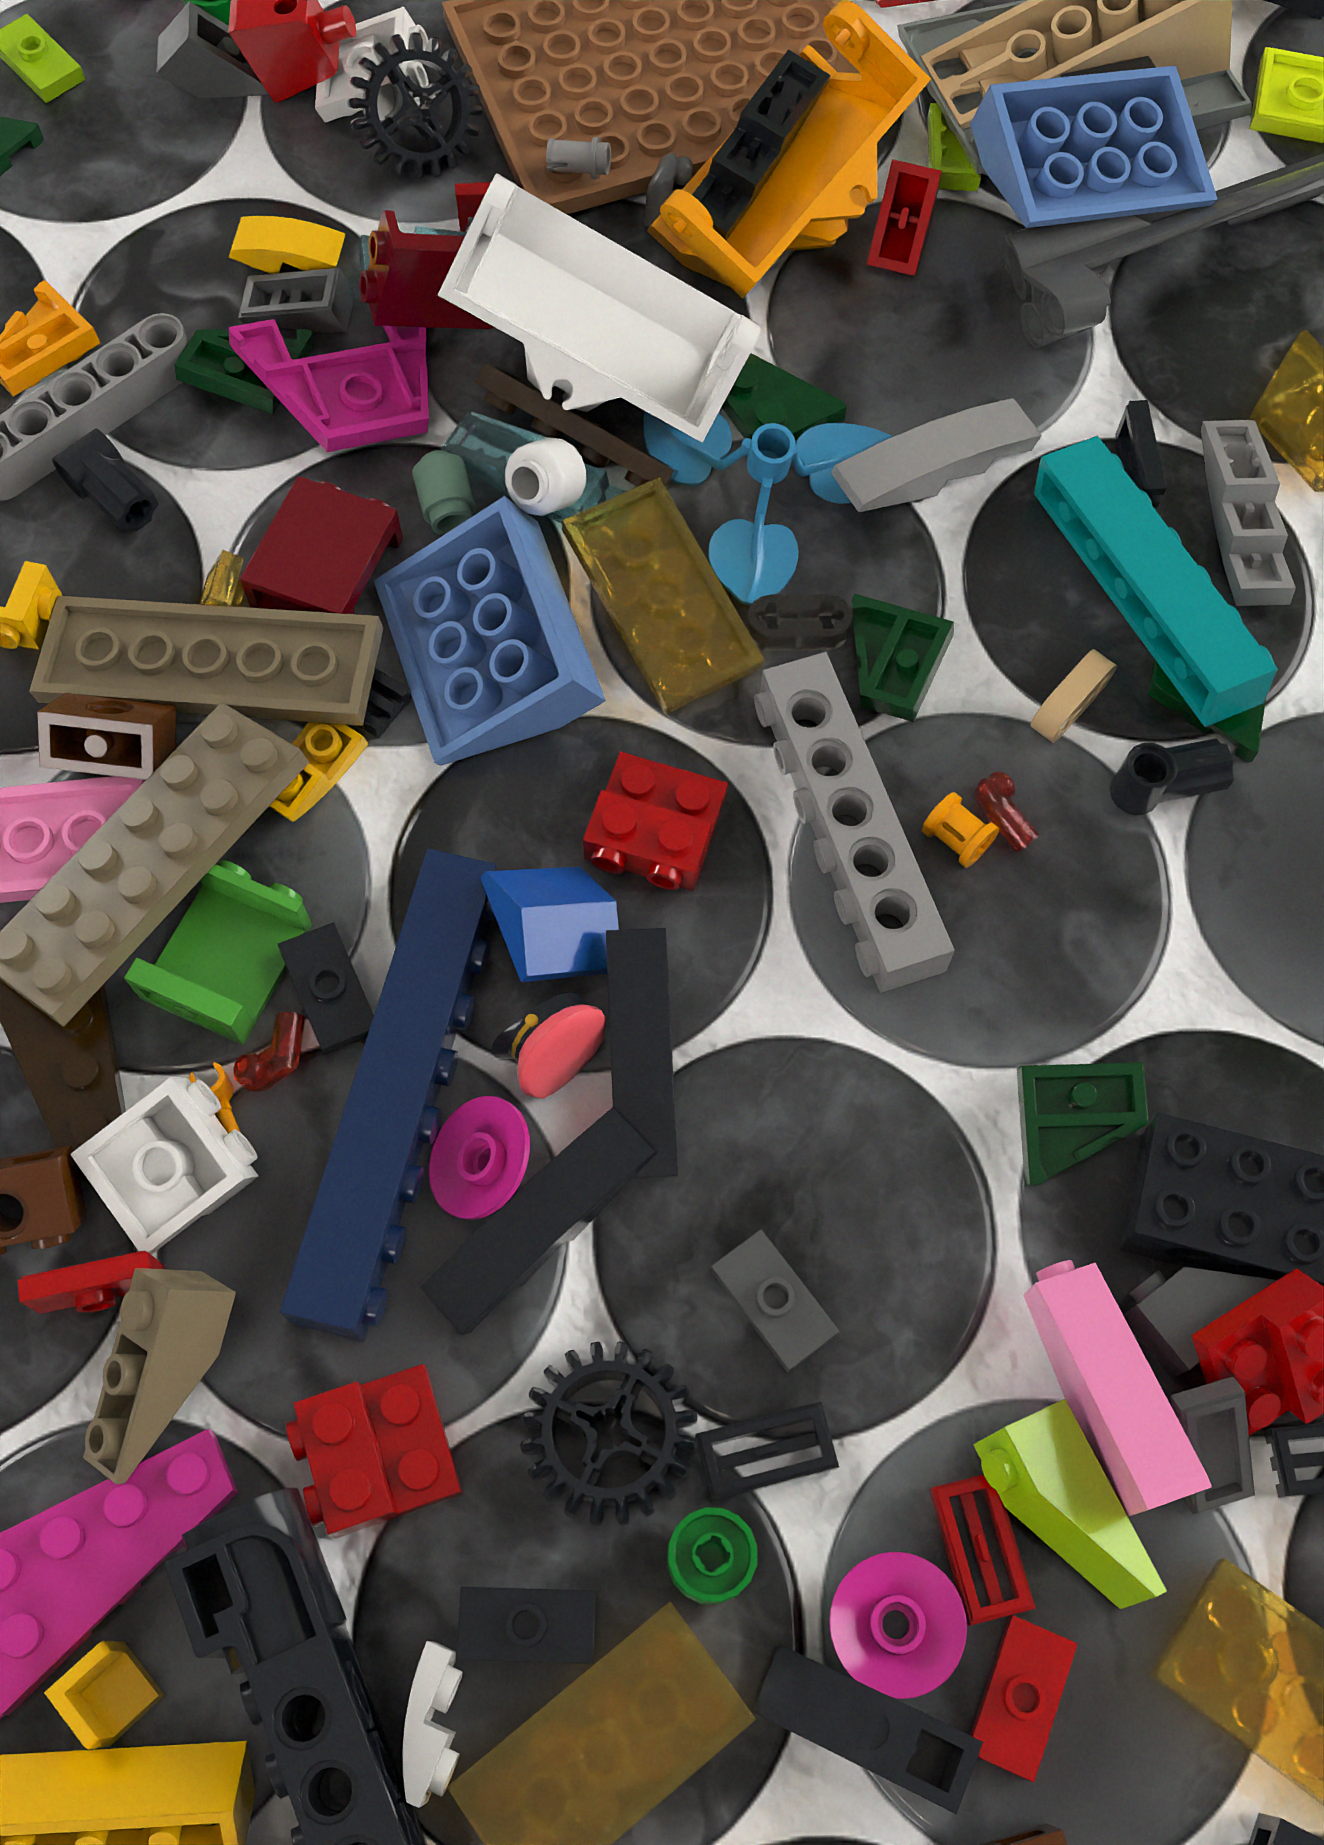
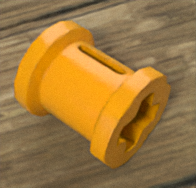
[921,792,1000,868]

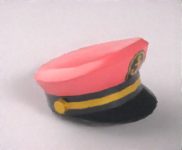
[491,992,607,1099]

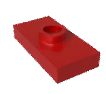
[17,1250,164,1314]
[970,1615,1078,1782]

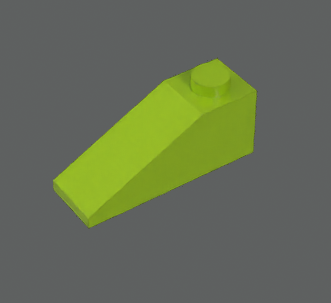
[973,1399,1167,1609]

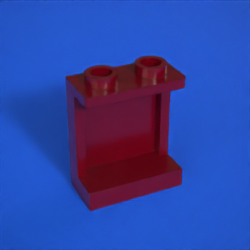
[359,210,493,329]
[240,476,403,614]

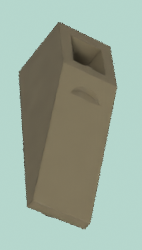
[83,1268,236,1484]

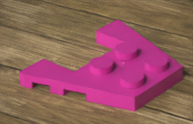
[229,319,429,452]

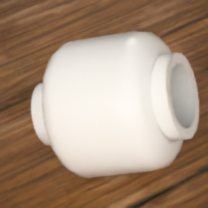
[505,438,586,516]

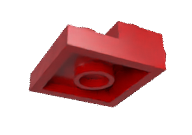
[583,751,728,892]
[1191,1268,1324,1436]
[286,1363,463,1538]

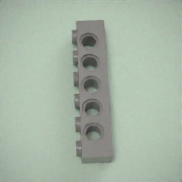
[754,652,955,993]

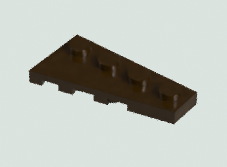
[475,363,679,494]
[0,980,126,1172]

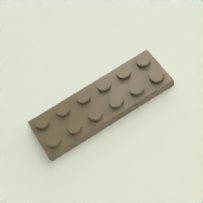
[29,596,383,726]
[0,702,309,1027]

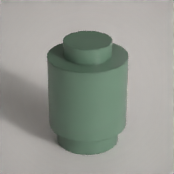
[412,450,476,535]

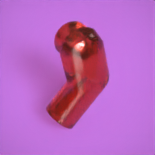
[975,771,1039,852]
[233,1012,306,1092]

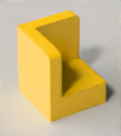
[44,1640,165,1750]

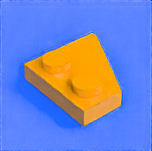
[0,280,101,397]

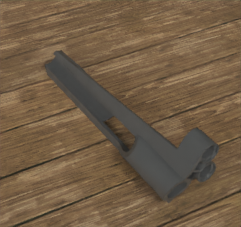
[1003,153,1324,348]

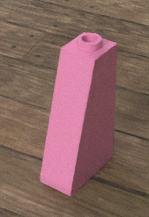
[1023,1260,1212,1516]

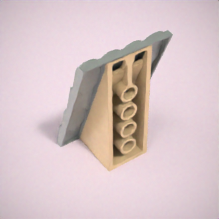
[897,0,1252,175]

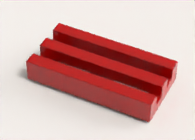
[929,1474,1036,1626]

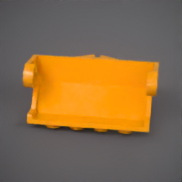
[647,0,931,299]

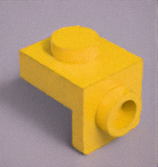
[0,561,62,650]

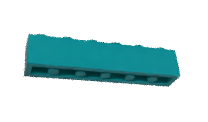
[1034,435,1278,727]

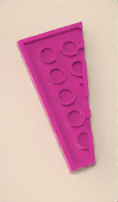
[0,1429,238,1720]

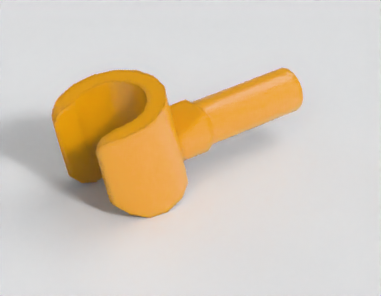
[188,1062,241,1134]

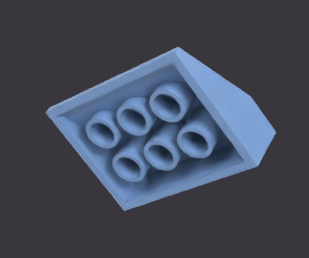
[970,65,1218,228]
[373,496,606,766]

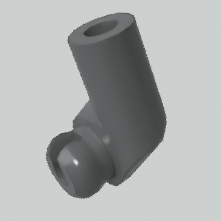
[643,153,692,227]

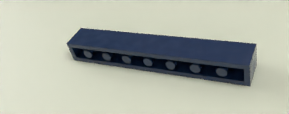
[280,848,497,1342]

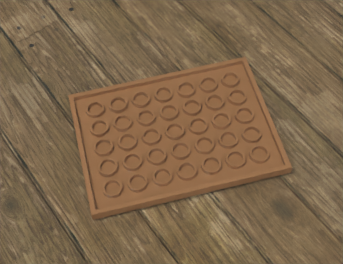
[442,0,898,214]

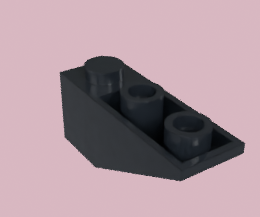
[751,1644,983,1815]

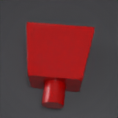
[228,0,357,103]

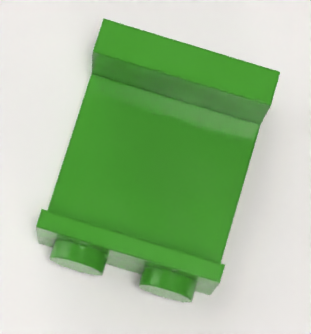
[124,860,312,1046]

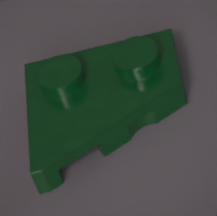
[721,353,847,443]

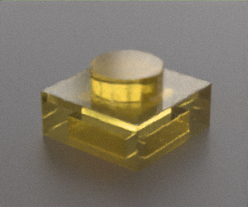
[199,550,245,607]

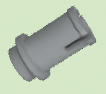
[546,137,611,179]

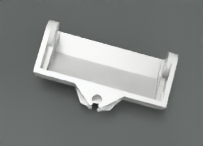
[438,173,761,443]

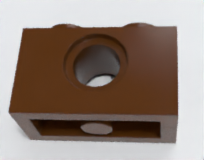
[37,693,176,780]
[0,1145,87,1255]

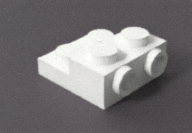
[315,7,429,123]
[70,1077,259,1255]

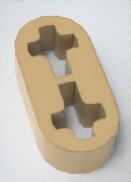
[1030,649,1117,743]

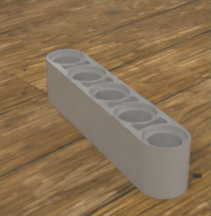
[0,313,189,501]

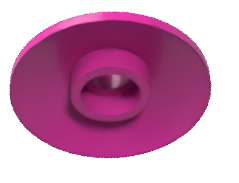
[429,1096,530,1220]
[829,1552,967,1699]

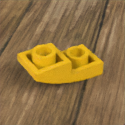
[229,216,346,274]
[268,722,368,822]

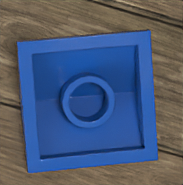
[480,867,619,982]

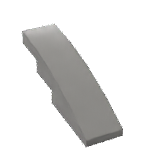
[831,398,1042,512]
[1201,420,1296,606]

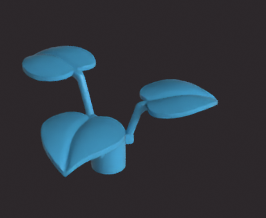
[643,411,893,606]

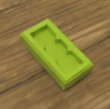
[0,14,85,103]
[928,103,981,192]

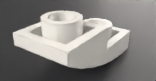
[403,1641,463,1808]

